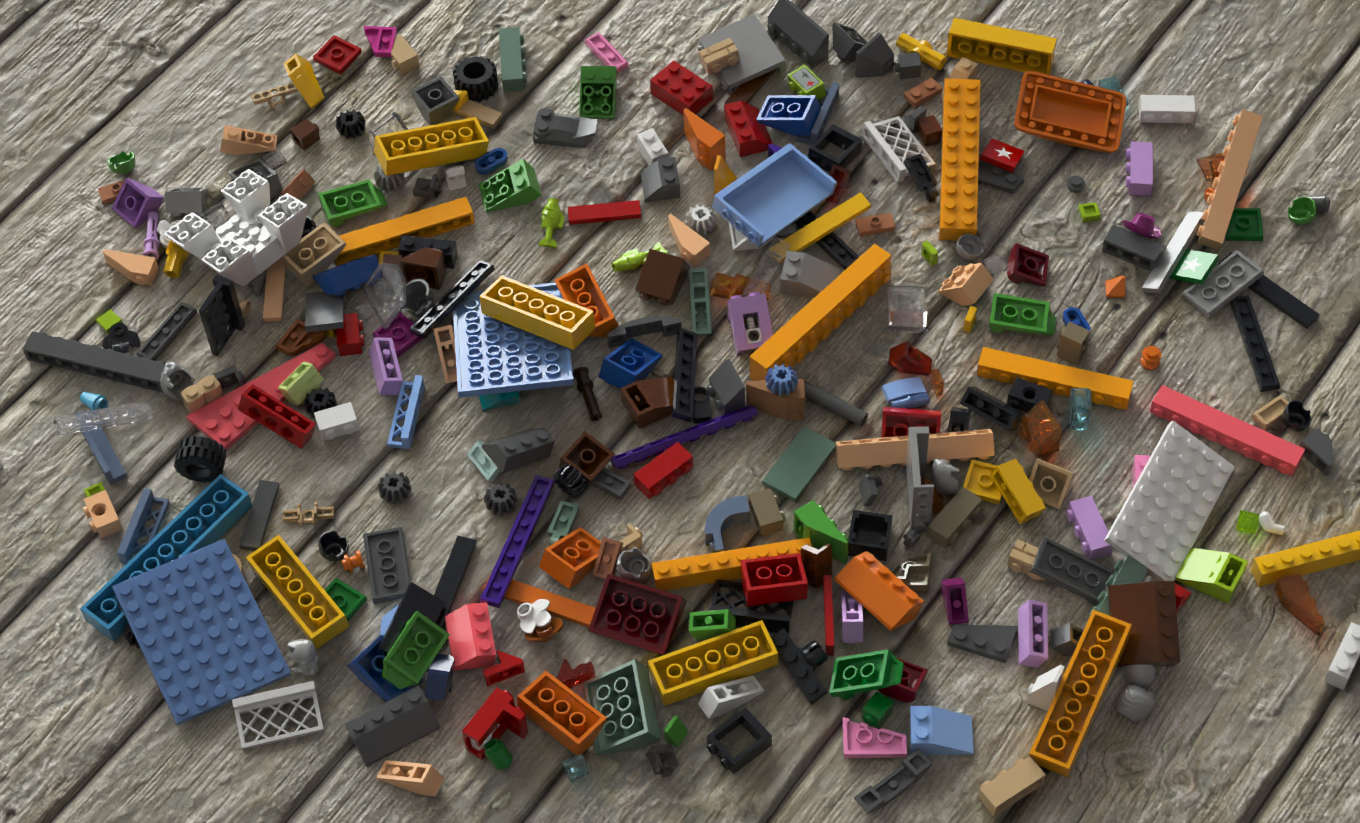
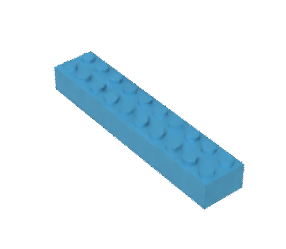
[80,474,252,642]

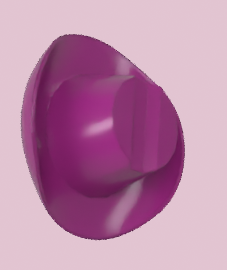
[1121,213,1161,239]

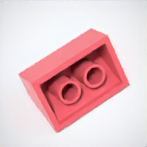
[445,602,496,670]

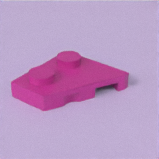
[364,26,397,57]

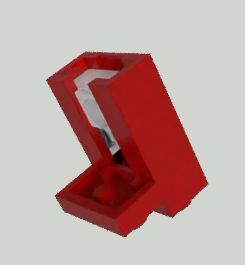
[462,687,529,760]

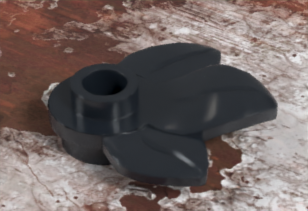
[102,323,140,354]

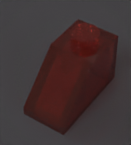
[888,341,932,376]

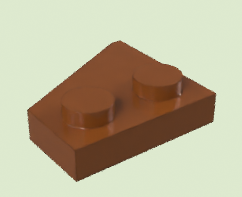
[276,319,327,357]

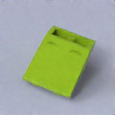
[1175,548,1248,604]

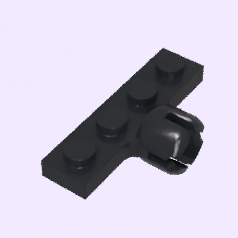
[771,628,828,705]

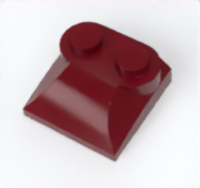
[1007,243,1049,287]
[877,658,928,703]

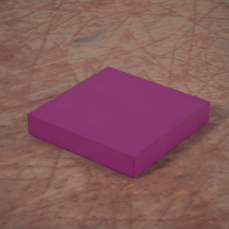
[372,312,423,358]

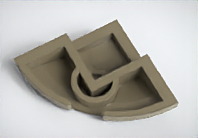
[891,553,932,591]

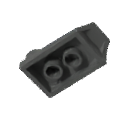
[533,108,598,148]

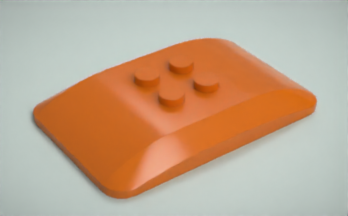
[1014,71,1126,153]

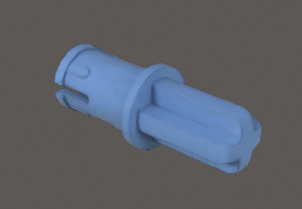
[891,393,930,409]

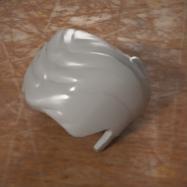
[160,362,195,401]
[931,458,961,496]
[617,547,653,583]
[287,639,318,675]
[1115,684,1155,722]

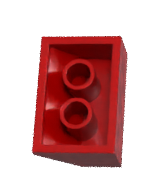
[724,101,773,157]
[881,407,941,438]

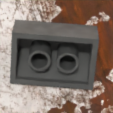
[482,428,555,473]

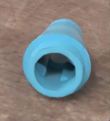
[80,392,108,413]

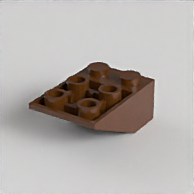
[620,377,674,429]

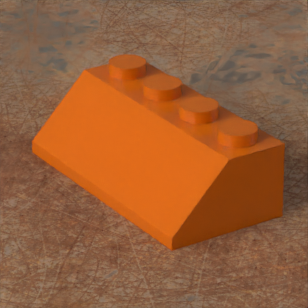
[554,263,619,337]
[834,551,924,631]
[517,670,607,757]

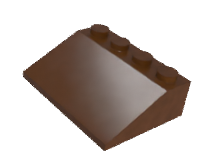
[1108,581,1180,667]

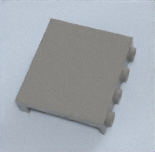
[698,14,787,96]
[905,426,934,531]

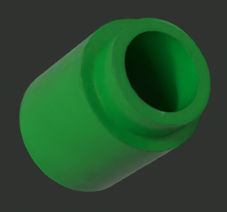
[484,738,513,770]

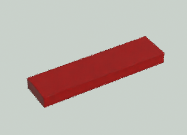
[568,200,641,225]
[823,575,834,656]

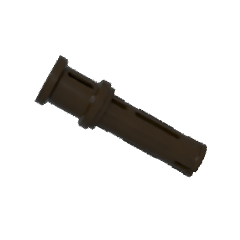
[573,367,602,421]

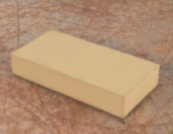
[1251,395,1289,430]

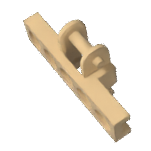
[251,82,298,109]
[283,502,334,526]

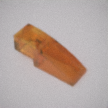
[709,272,771,301]

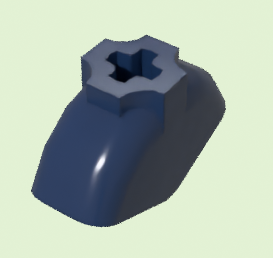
[425,654,454,700]

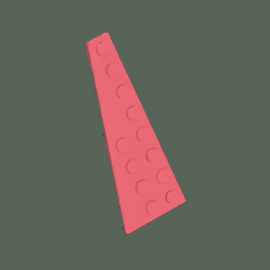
[186,343,336,450]

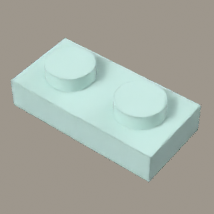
[467,440,500,481]

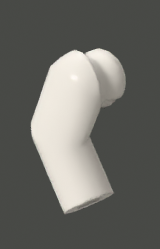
[1259,512,1285,535]

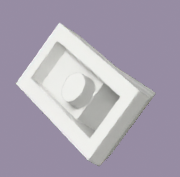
[443,165,467,190]

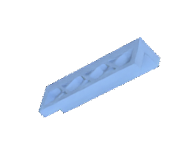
[387,375,425,449]

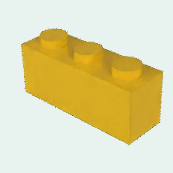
[991,459,1046,524]

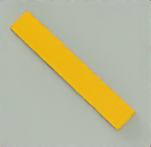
[769,192,871,264]

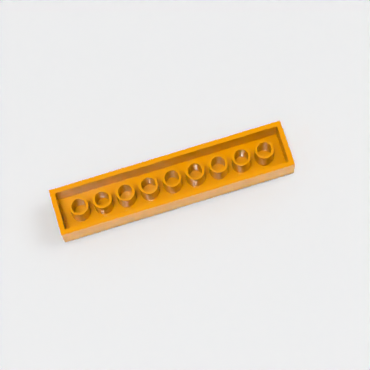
[939,78,980,241]
[749,243,892,381]

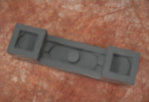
[607,316,682,348]
[854,749,933,814]

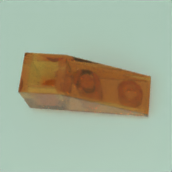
[1274,574,1324,635]

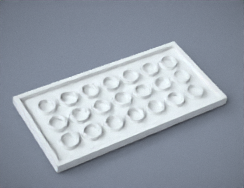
[1104,421,1235,581]

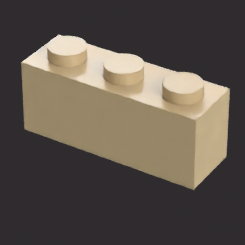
[978,756,1046,817]

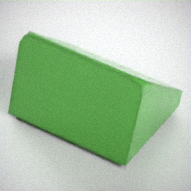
[664,715,688,747]

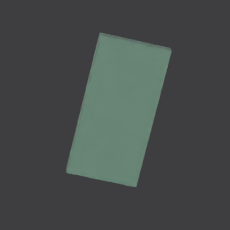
[762,427,836,502]

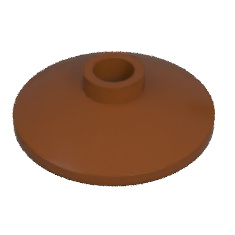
[525,617,564,642]

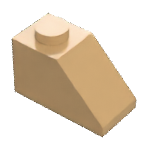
[391,34,420,75]
[949,57,978,80]

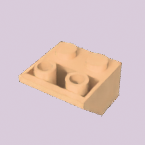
[938,263,994,306]

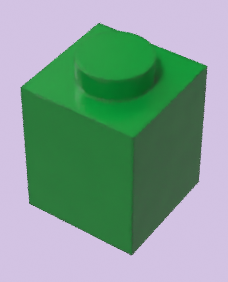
[862,691,894,729]

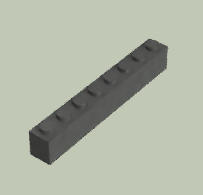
[22,331,166,393]

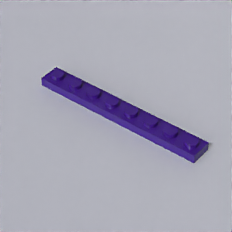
[610,405,758,469]
[480,475,554,608]

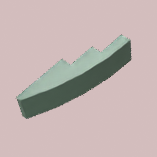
[689,268,712,335]

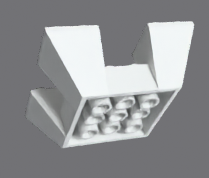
[164,169,308,287]

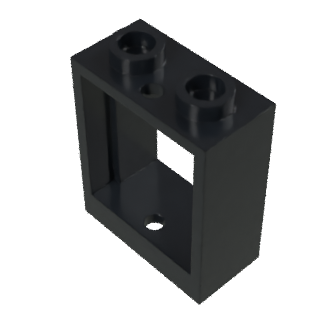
[808,124,863,176]
[706,707,772,774]

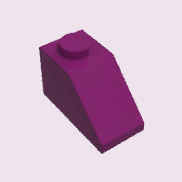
[941,577,969,625]

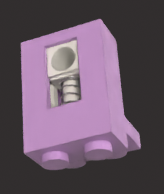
[727,292,773,354]

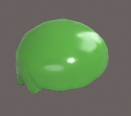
[108,151,136,175]
[1288,196,1316,225]

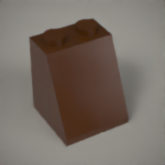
[635,249,691,305]

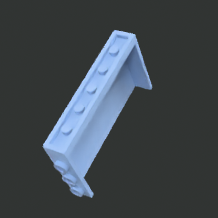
[712,143,837,247]

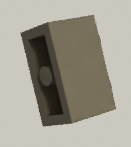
[1056,321,1090,366]
[748,488,786,536]

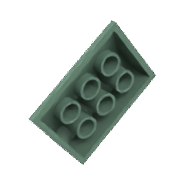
[583,659,661,756]

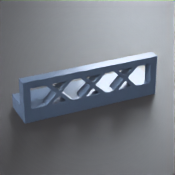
[797,82,839,145]
[76,415,127,485]
[117,488,170,564]

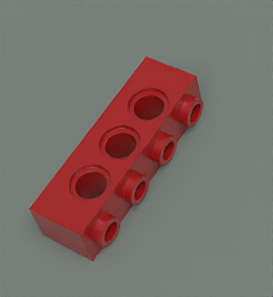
[237,384,316,449]

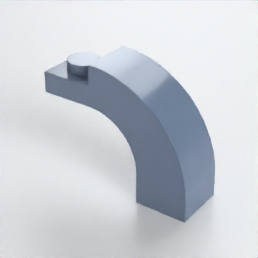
[705,495,750,553]

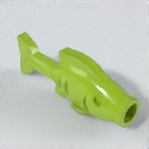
[539,198,564,249]
[611,242,668,273]

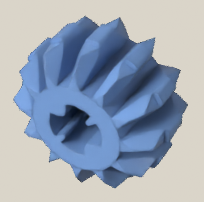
[765,363,798,397]

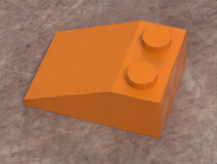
[683,108,726,170]
[539,527,601,589]

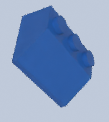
[312,255,382,297]

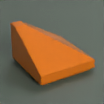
[1105,276,1125,298]

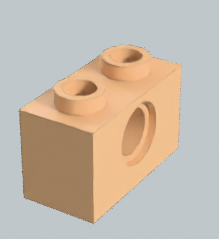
[83,490,123,538]

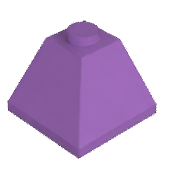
[112,178,164,228]

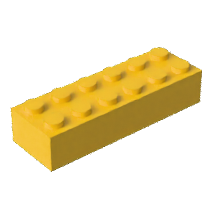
[947,18,1057,75]
[374,117,489,176]
[479,275,595,350]
[246,535,349,650]
[648,620,778,706]

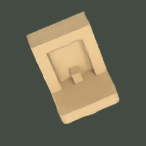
[620,523,643,553]

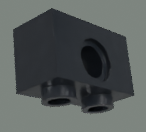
[1007,377,1053,418]

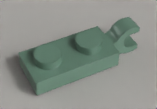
[548,501,580,546]

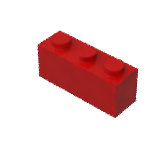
[633,442,694,499]

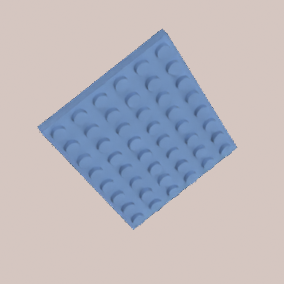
[453,283,574,398]
[112,539,291,726]

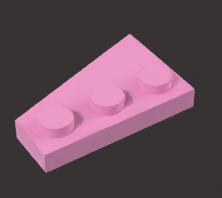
[843,717,907,758]

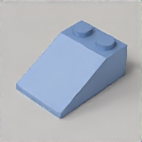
[909,706,974,755]

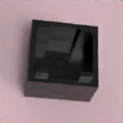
[848,510,893,561]

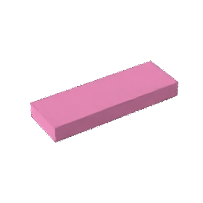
[585,32,629,73]

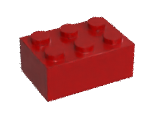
[650,60,713,116]
[740,553,808,606]

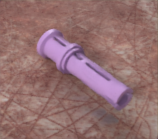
[143,212,160,260]

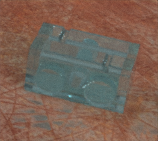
[1067,388,1092,430]

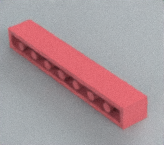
[1150,385,1305,477]

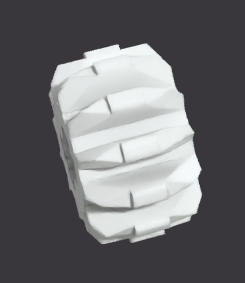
[686,204,716,234]

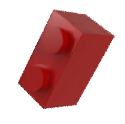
[336,313,365,356]

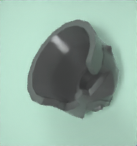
[397,279,435,318]

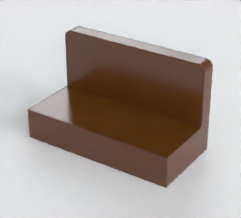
[801,543,832,588]

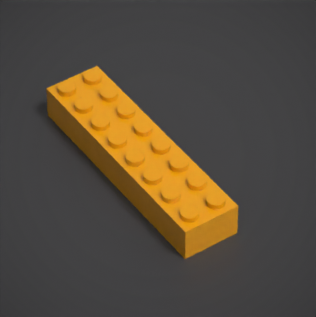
[1029,610,1132,777]

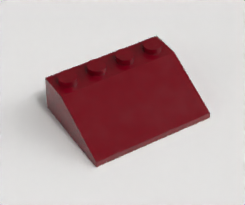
[588,574,687,655]

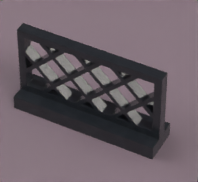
[199,275,245,356]
[709,580,794,634]

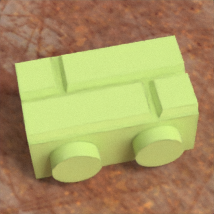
[278,362,324,406]

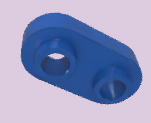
[475,148,508,175]
[1062,307,1090,335]

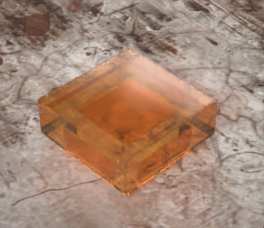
[931,369,944,396]

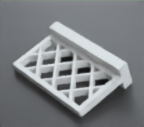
[861,116,936,183]
[232,681,324,750]

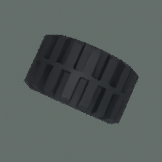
[453,55,498,102]
[174,436,227,482]

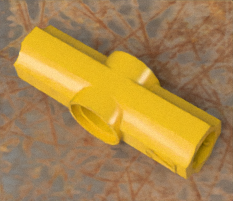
[896,33,947,70]
[163,241,189,278]

